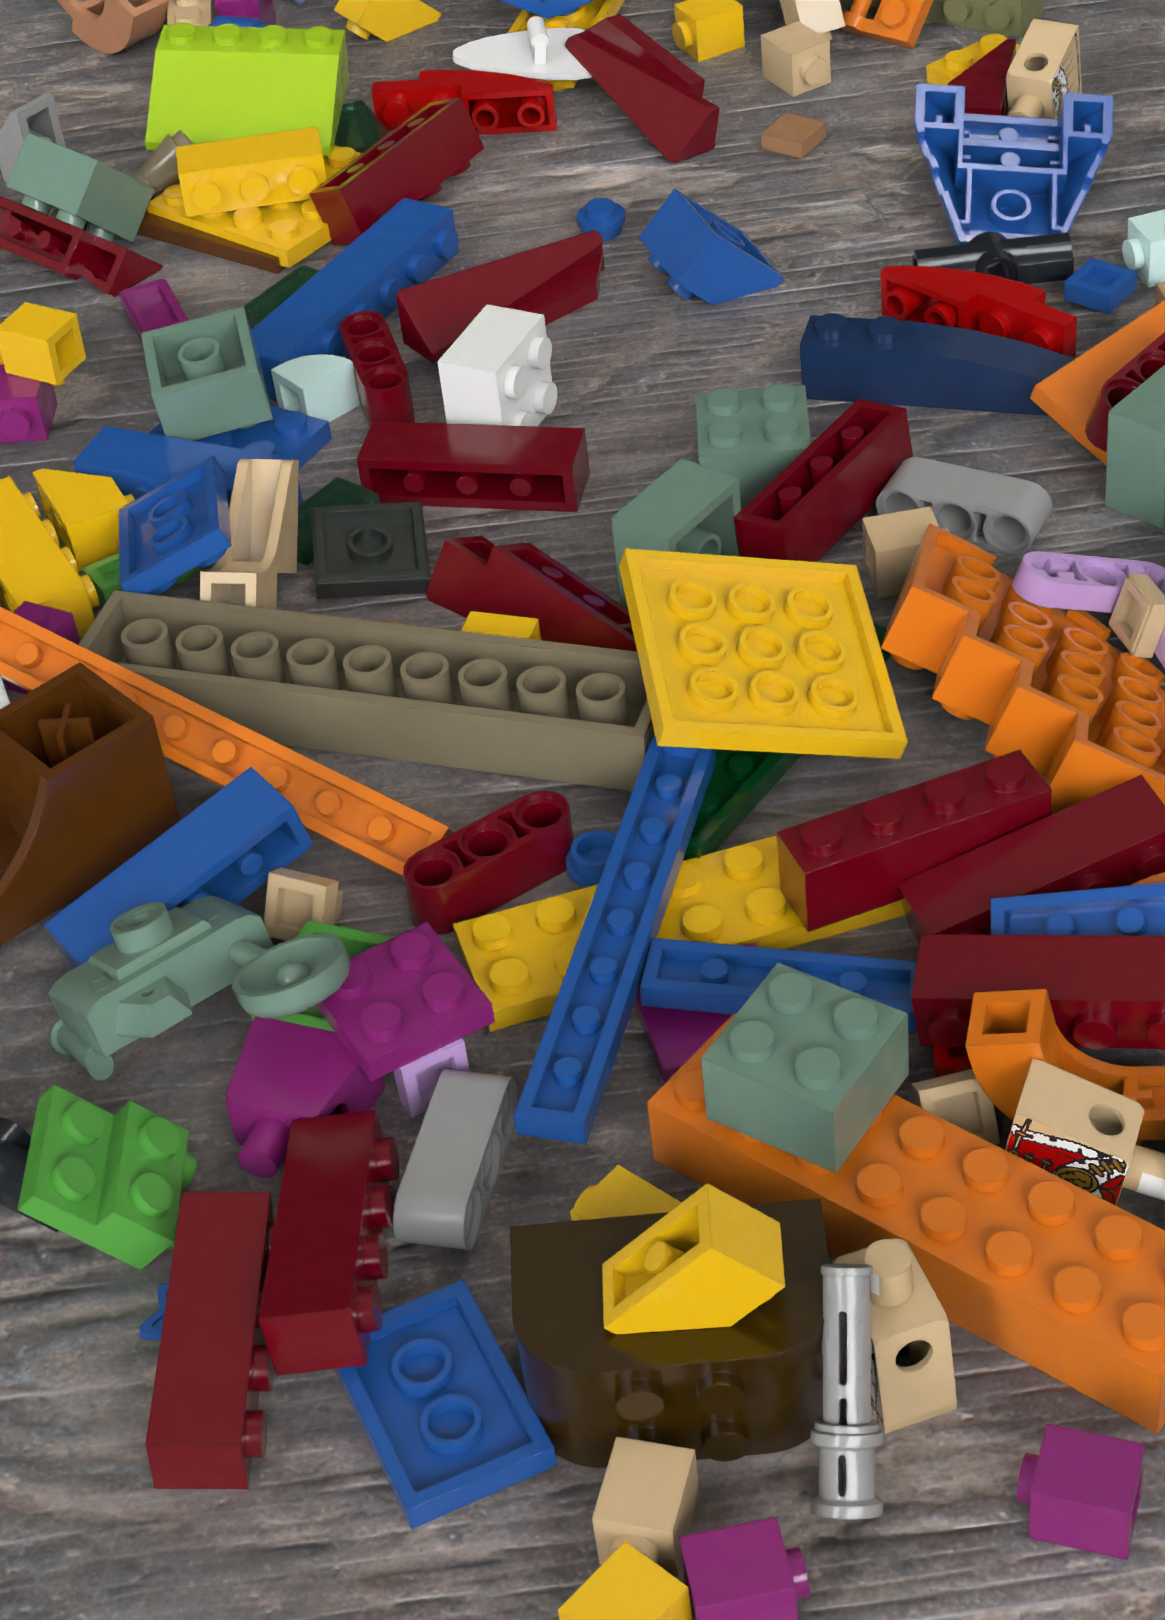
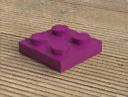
[315,922,495,1082]

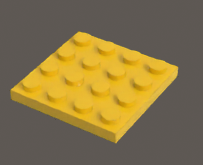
[147,145,362,268]
[619,548,908,759]

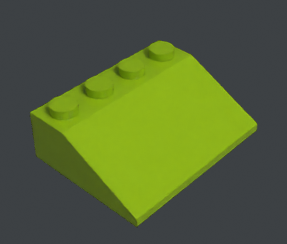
[145,22,349,156]

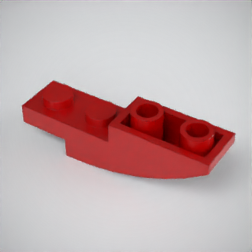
[371,70,557,135]
[880,266,1077,358]

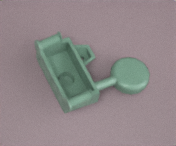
[48,896,351,1081]

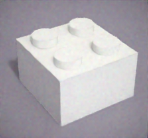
[437,305,557,427]

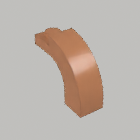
[56,0,168,54]

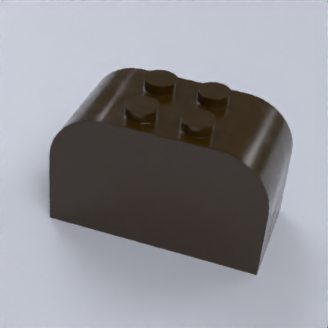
[510,1199,829,1468]

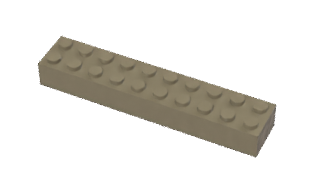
[78,590,655,791]

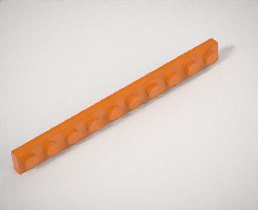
[0,607,454,879]

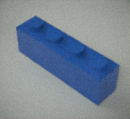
[73,426,303,509]
[44,767,314,968]

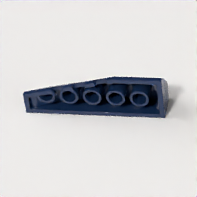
[800,313,1076,416]

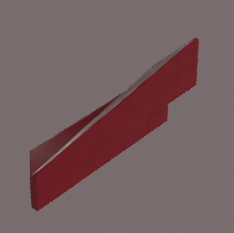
[565,14,720,163]
[0,196,163,297]
[396,230,605,363]
[426,536,637,652]

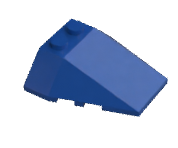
[913,83,1113,245]

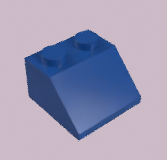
[639,188,784,305]

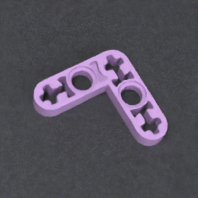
[1012,551,1165,669]

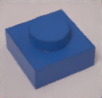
[1064,258,1137,314]

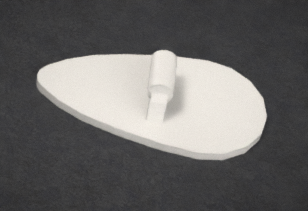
[453,16,593,80]

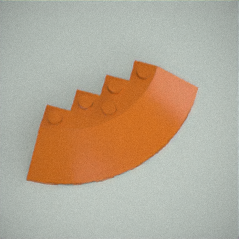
[881,523,1165,814]

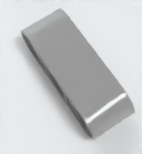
[876,457,1053,555]
[393,1069,519,1251]

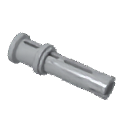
[811,1264,883,1519]

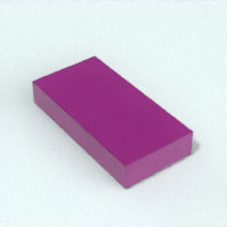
[118,279,189,345]

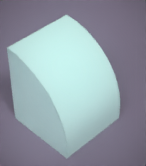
[271,354,360,422]

